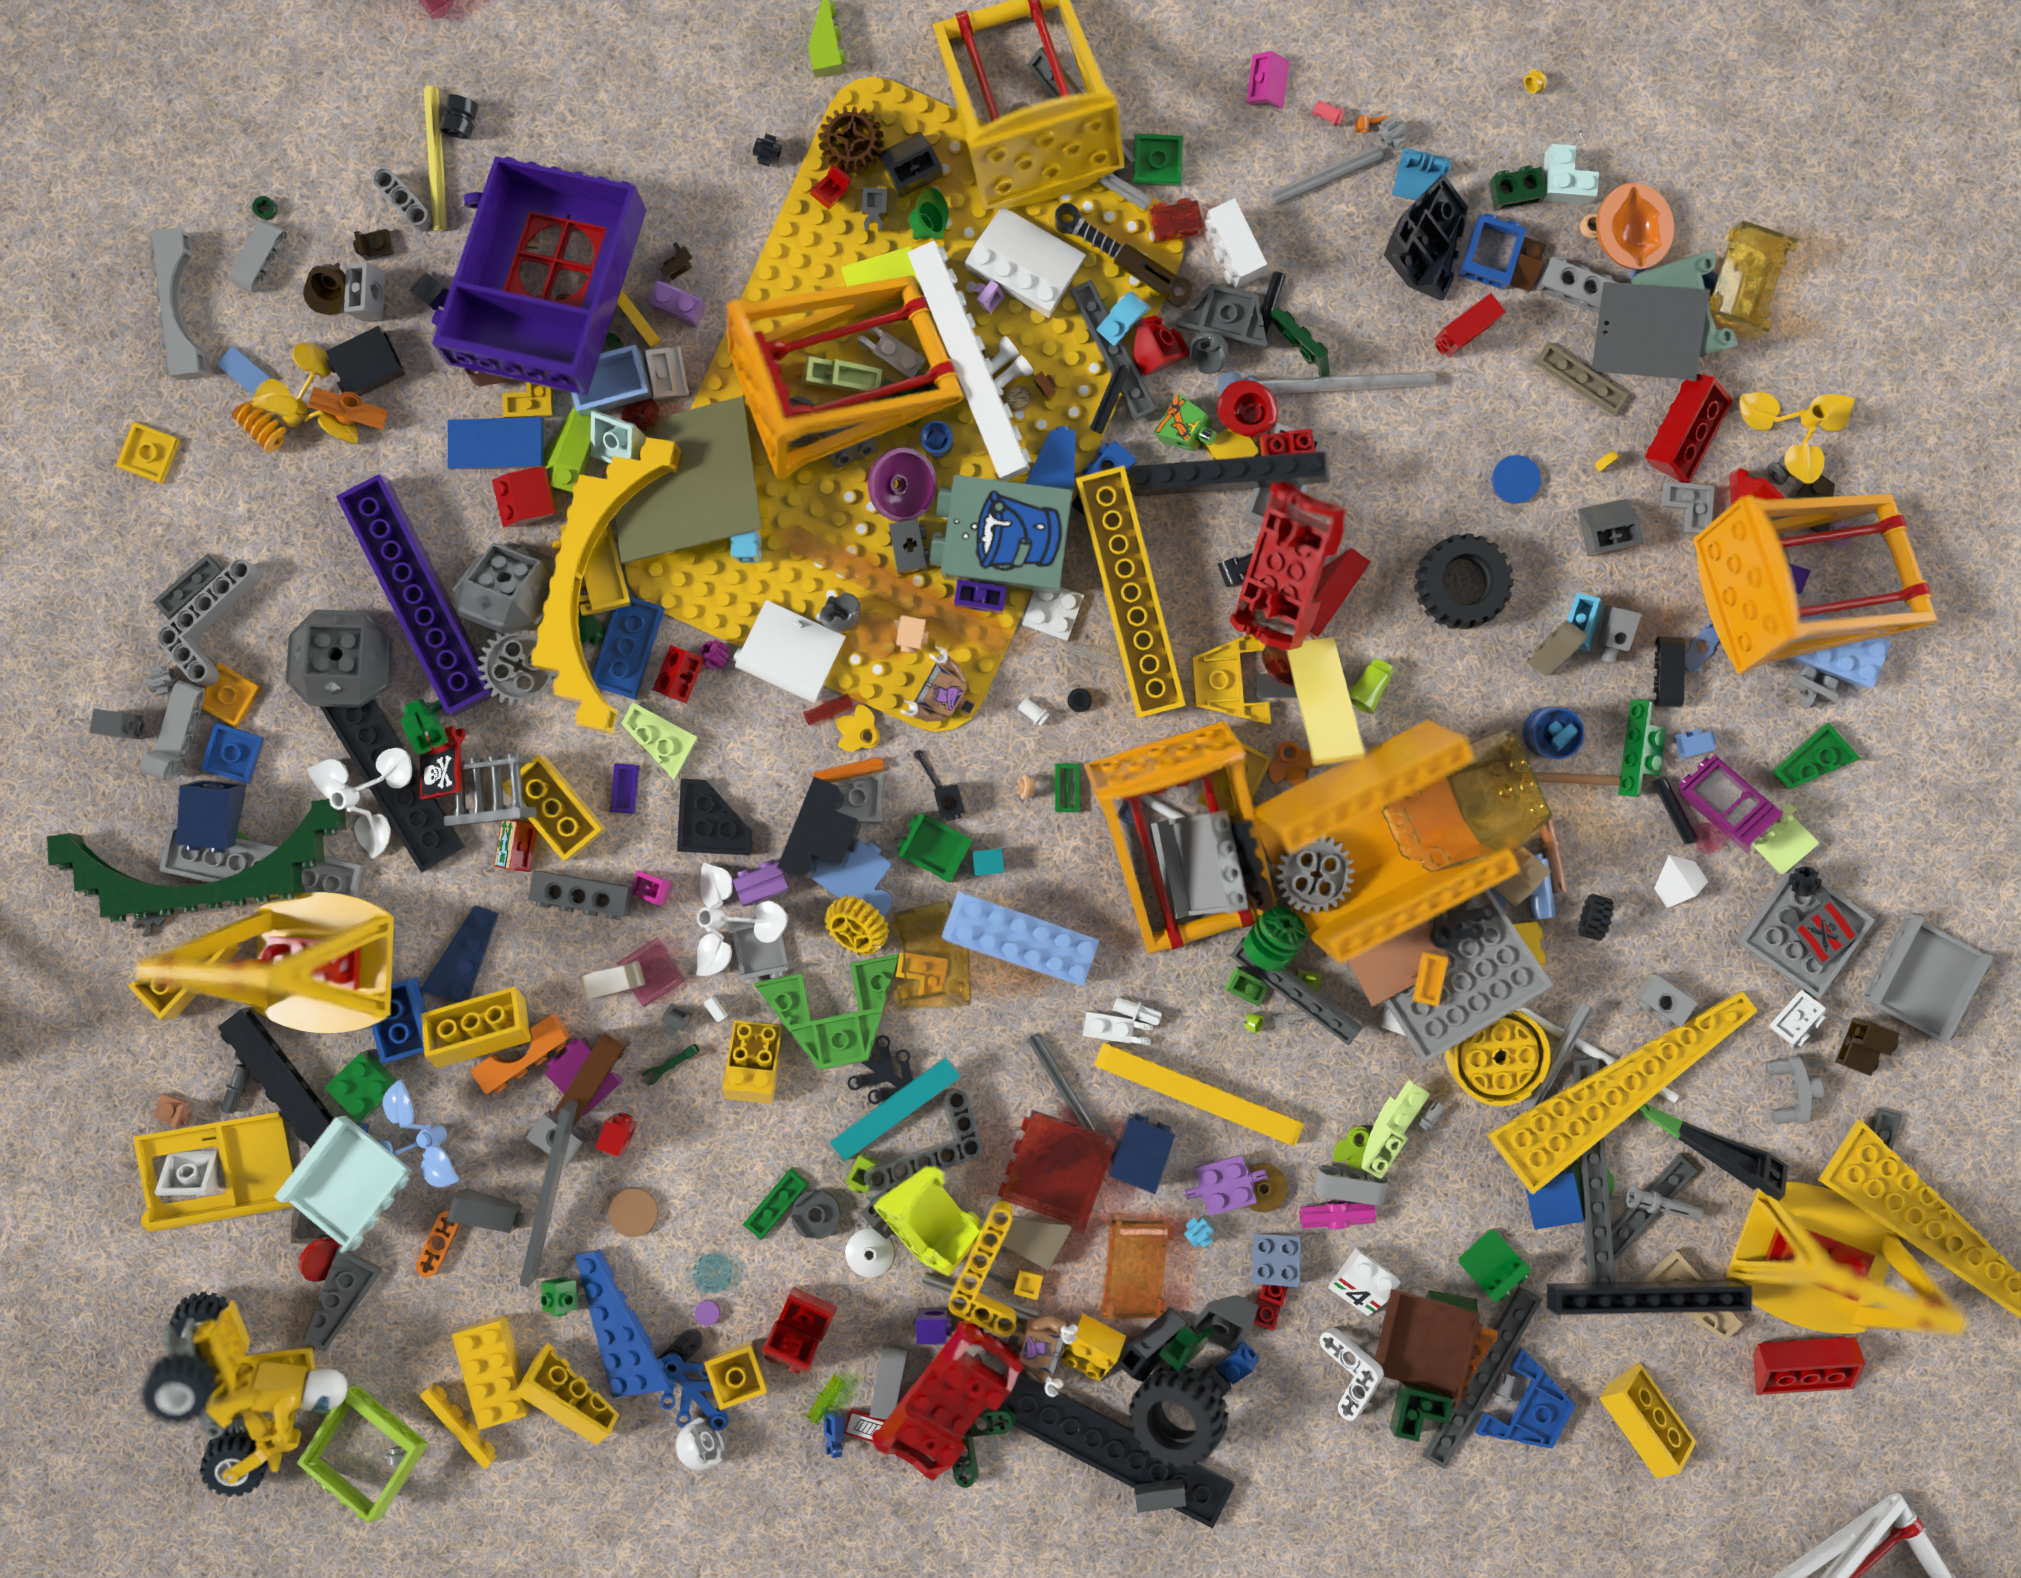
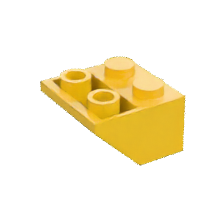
[1060,1313,1126,1382]

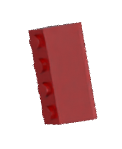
[1644,374,1733,483]
[1753,1336,1866,1395]

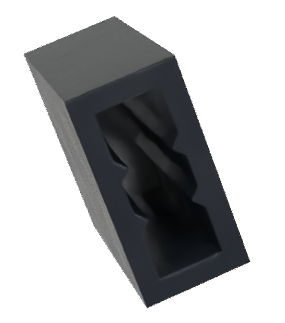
[326,326,406,397]

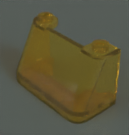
[1708,220,1799,341]
[892,901,971,1009]

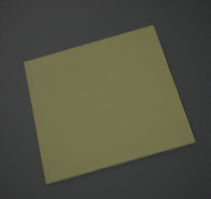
[616,396,762,564]

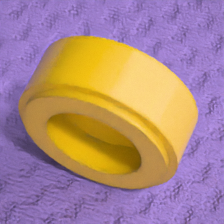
[1595,450,1620,472]

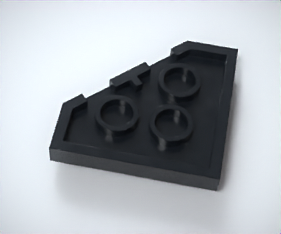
[677,779,752,855]

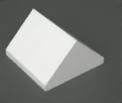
[155,1151,218,1196]

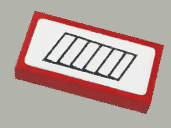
[844,1408,886,1442]

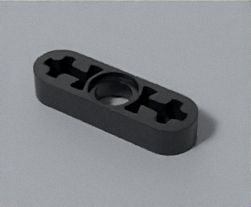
[657,1328,703,1370]

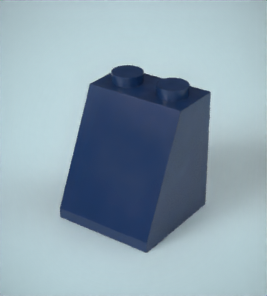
[176,780,246,853]
[1107,1112,1175,1195]

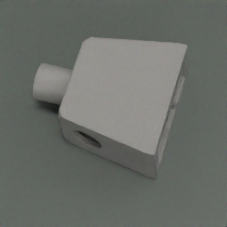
[1598,605,1642,663]

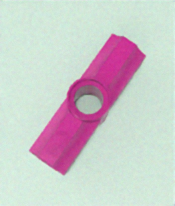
[1299,1200,1376,1229]

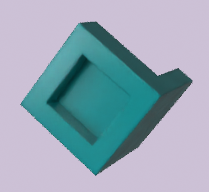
[973,848,1004,876]

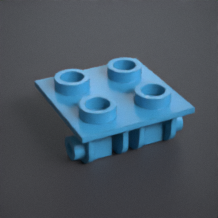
[1392,148,1451,201]

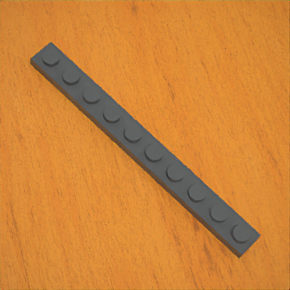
[1571,1059,1616,1283]

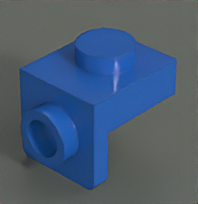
[1216,1341,1259,1385]

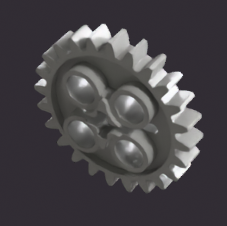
[478,629,559,707]
[1274,836,1355,914]

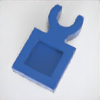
[824,1410,846,1458]

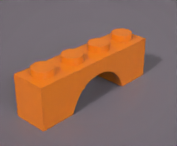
[469,1013,572,1095]

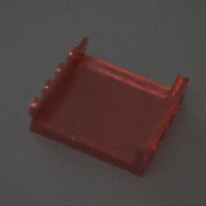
[997,1110,1116,1234]

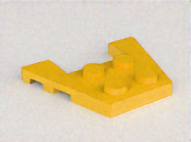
[1192,635,1271,724]

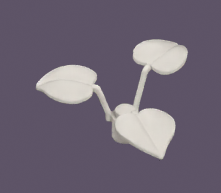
[307,748,412,858]
[696,863,788,976]

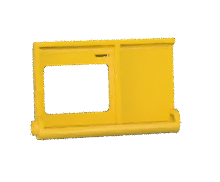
[133,1112,296,1233]

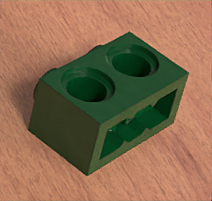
[1489,165,1547,211]

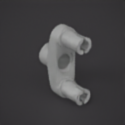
[1765,1055,1824,1124]

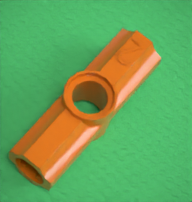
[308,387,388,430]

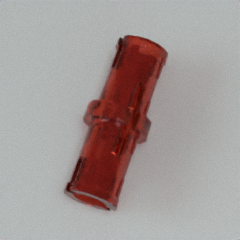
[803,693,854,726]

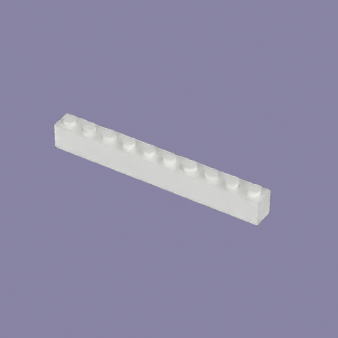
[908,241,1031,481]

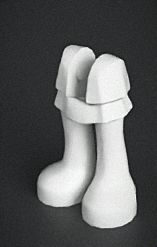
[961,336,1034,394]

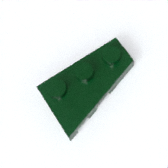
[1271,306,1330,377]

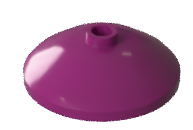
[868,448,937,522]

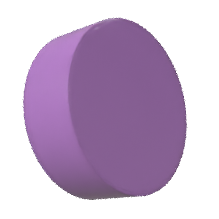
[695,1299,720,1326]

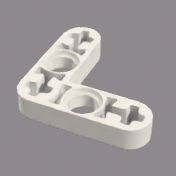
[1320,1328,1384,1421]

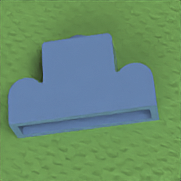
[811,837,893,916]

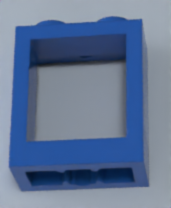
[1458,213,1527,290]

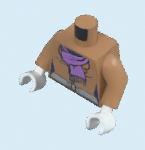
[900,646,976,722]
[1007,1315,1078,1397]

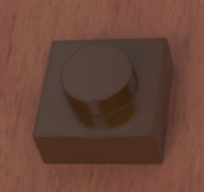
[1033,371,1057,402]

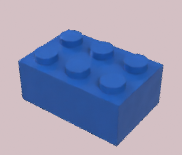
[371,977,427,1064]

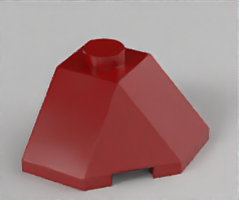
[1133,315,1190,376]
[1729,468,1785,507]

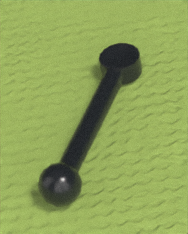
[914,750,942,788]

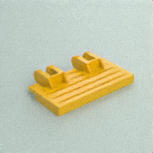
[551,522,631,616]

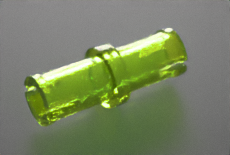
[805,1374,846,1425]

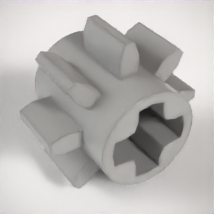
[1377,116,1408,149]
[145,665,178,696]

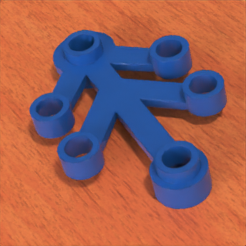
[660,1354,729,1431]

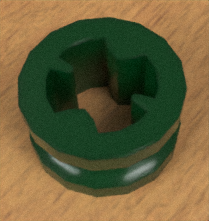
[252,196,277,220]

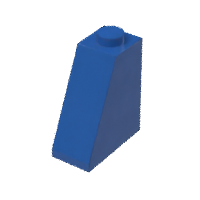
[1025,426,1075,493]

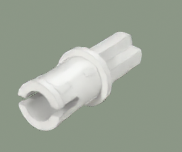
[1112,996,1162,1026]

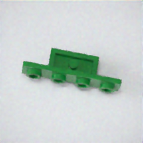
[1618,699,1666,797]

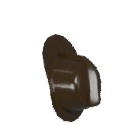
[303,263,346,316]

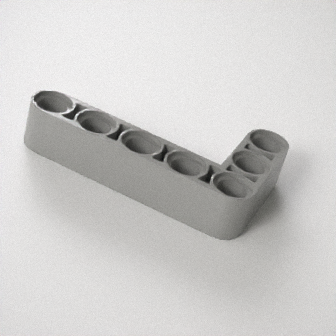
[157,559,261,687]

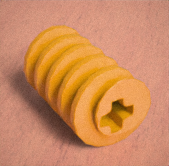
[231,400,287,453]

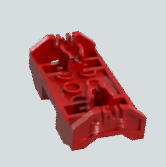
[1229,481,1347,651]
[871,1321,1023,1481]

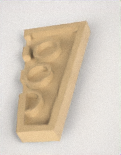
[1639,1249,1743,1341]

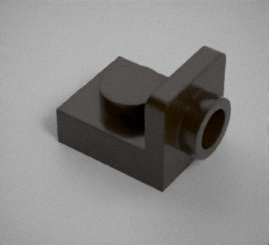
[353,228,395,261]
[660,242,693,283]

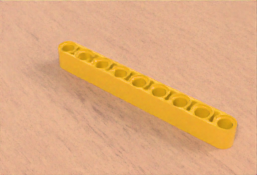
[1094,1042,1305,1146]

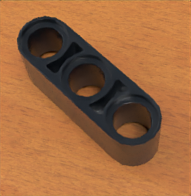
[1653,636,1685,708]

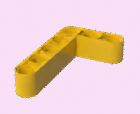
[948,1201,1017,1337]

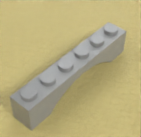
[150,227,207,380]

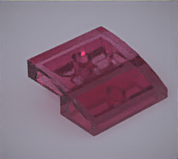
[616,937,685,1007]

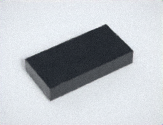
[410,272,449,311]

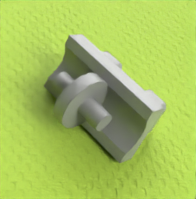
[1789,666,1839,709]

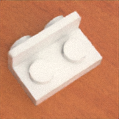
[1769,990,1827,1049]

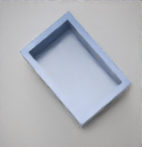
[571,344,653,417]

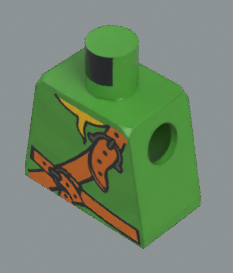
[1153,393,1217,452]

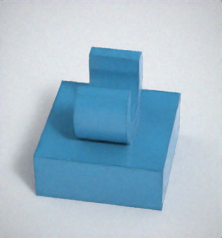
[1548,721,1578,752]

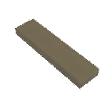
[1534,342,1629,416]

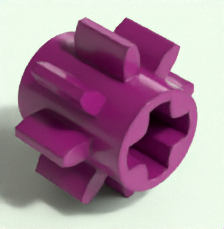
[700,639,730,671]

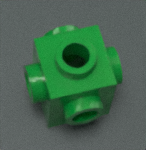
[540,1277,578,1317]

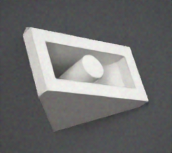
[1654,855,1708,908]

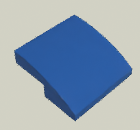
[1525,1170,1584,1230]

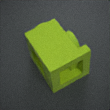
[845,1152,880,1194]

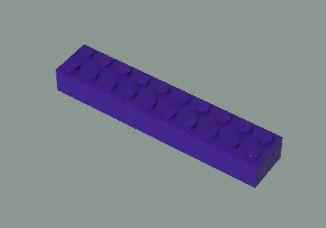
[336,474,494,716]

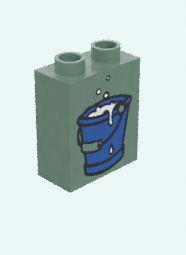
[930,475,1072,594]

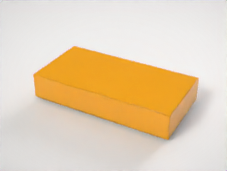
[1412,952,1448,1006]

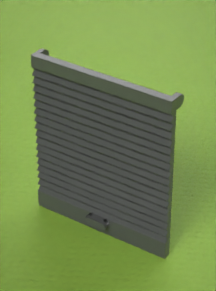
[1592,282,1710,381]

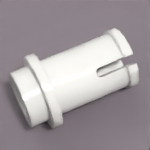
[1018,697,1050,726]

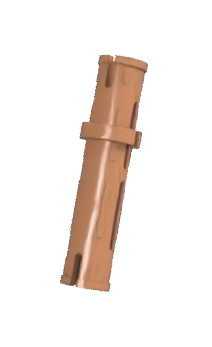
[1538,819,1568,894]

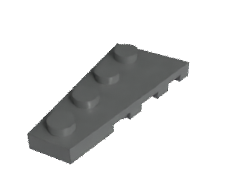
[303,1246,382,1352]

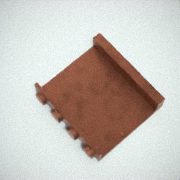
[1371,1288,1483,1410]

